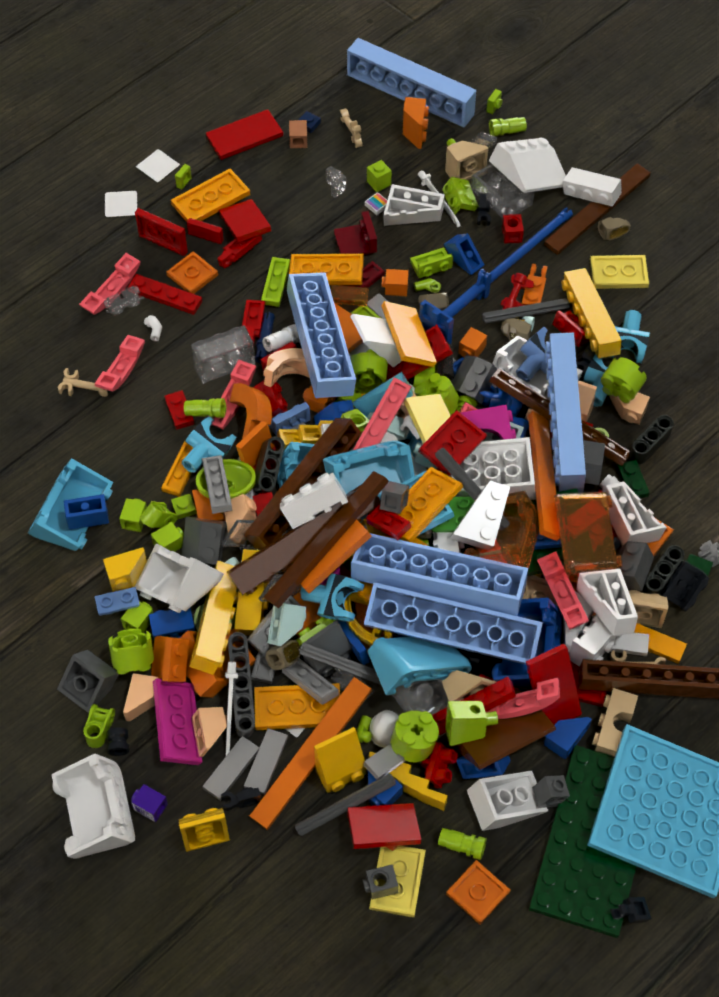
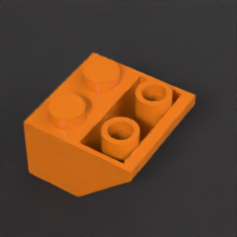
[403,97,429,149]

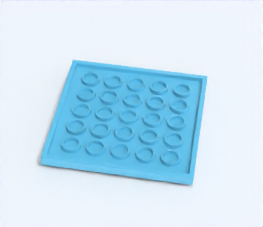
[587,724,719,898]

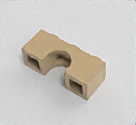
[592,688,638,757]

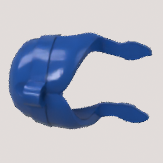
[480,387,523,417]

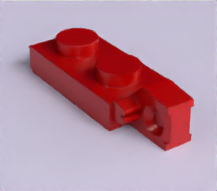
[218,235,262,269]
[242,300,265,347]

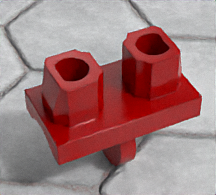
[421,743,458,788]

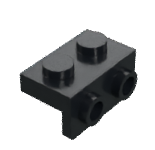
[661,560,709,612]

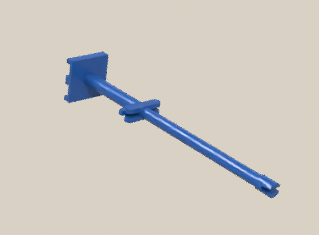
[419,207,573,346]

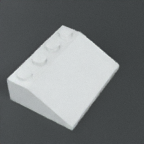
[489,138,566,193]
[451,437,536,502]

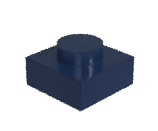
[299,111,321,133]

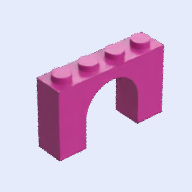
[461,405,516,440]

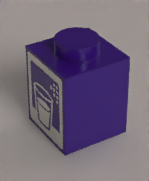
[131,784,168,823]

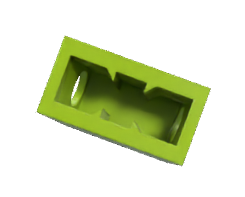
[445,701,498,746]

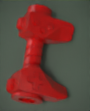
[501,273,534,309]

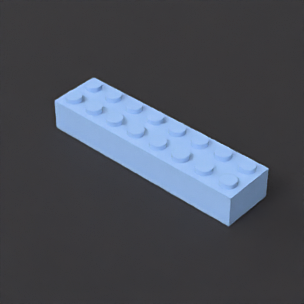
[347,38,476,127]
[287,272,356,398]
[545,333,586,493]
[351,533,528,616]
[364,582,543,665]

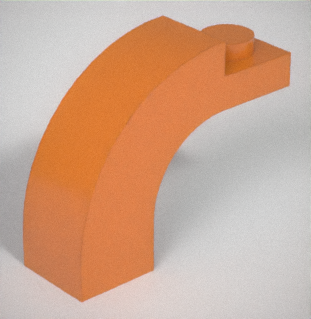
[230,383,272,439]

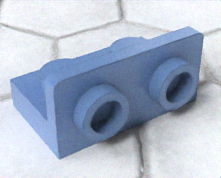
[269,402,310,436]
[95,587,140,616]

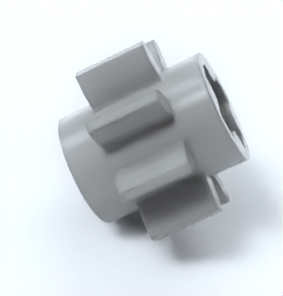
[698,540,719,567]

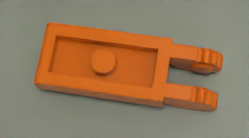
[521,264,548,306]

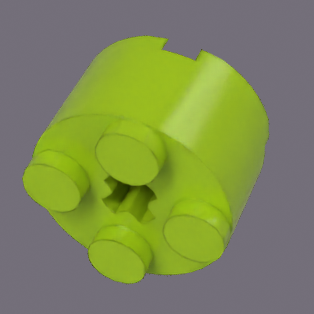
[350,349,388,393]
[601,357,647,403]
[414,373,460,415]
[108,628,154,674]
[390,711,439,762]

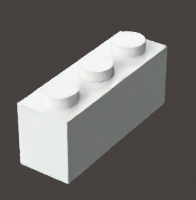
[563,167,621,207]

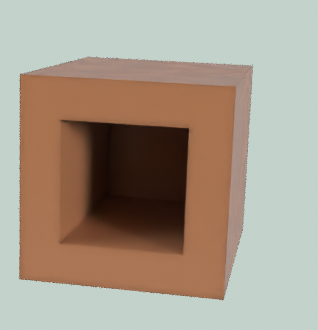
[289,120,307,148]

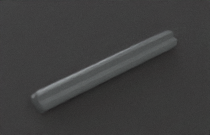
[482,298,569,324]
[435,448,510,531]
[299,642,381,685]
[295,774,396,836]

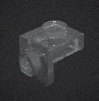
[326,166,346,198]

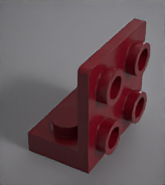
[334,211,377,255]

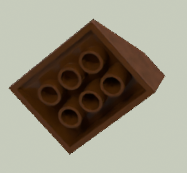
[453,689,556,770]

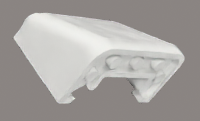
[492,336,583,406]
[135,544,224,613]
[52,754,135,859]

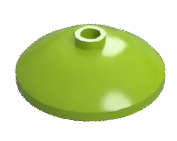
[196,459,256,499]

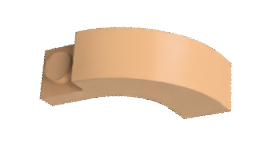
[263,348,310,387]

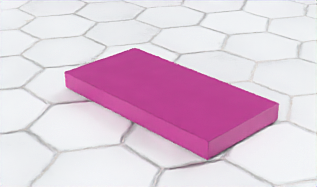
[153,678,202,765]

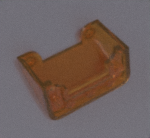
[463,491,539,569]
[554,492,623,582]

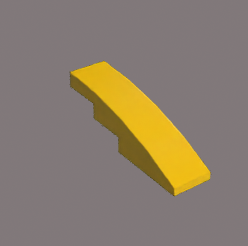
[277,420,333,449]
[368,751,448,811]

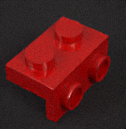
[553,310,590,347]
[253,380,288,417]

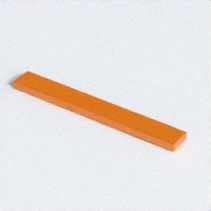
[528,411,561,541]
[249,677,372,830]

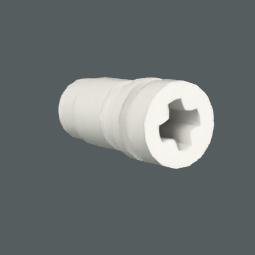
[262,324,300,352]

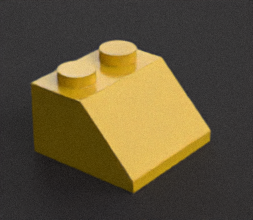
[103,547,147,592]

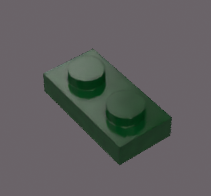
[616,460,650,499]

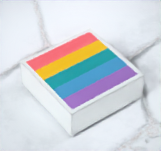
[365,192,387,215]

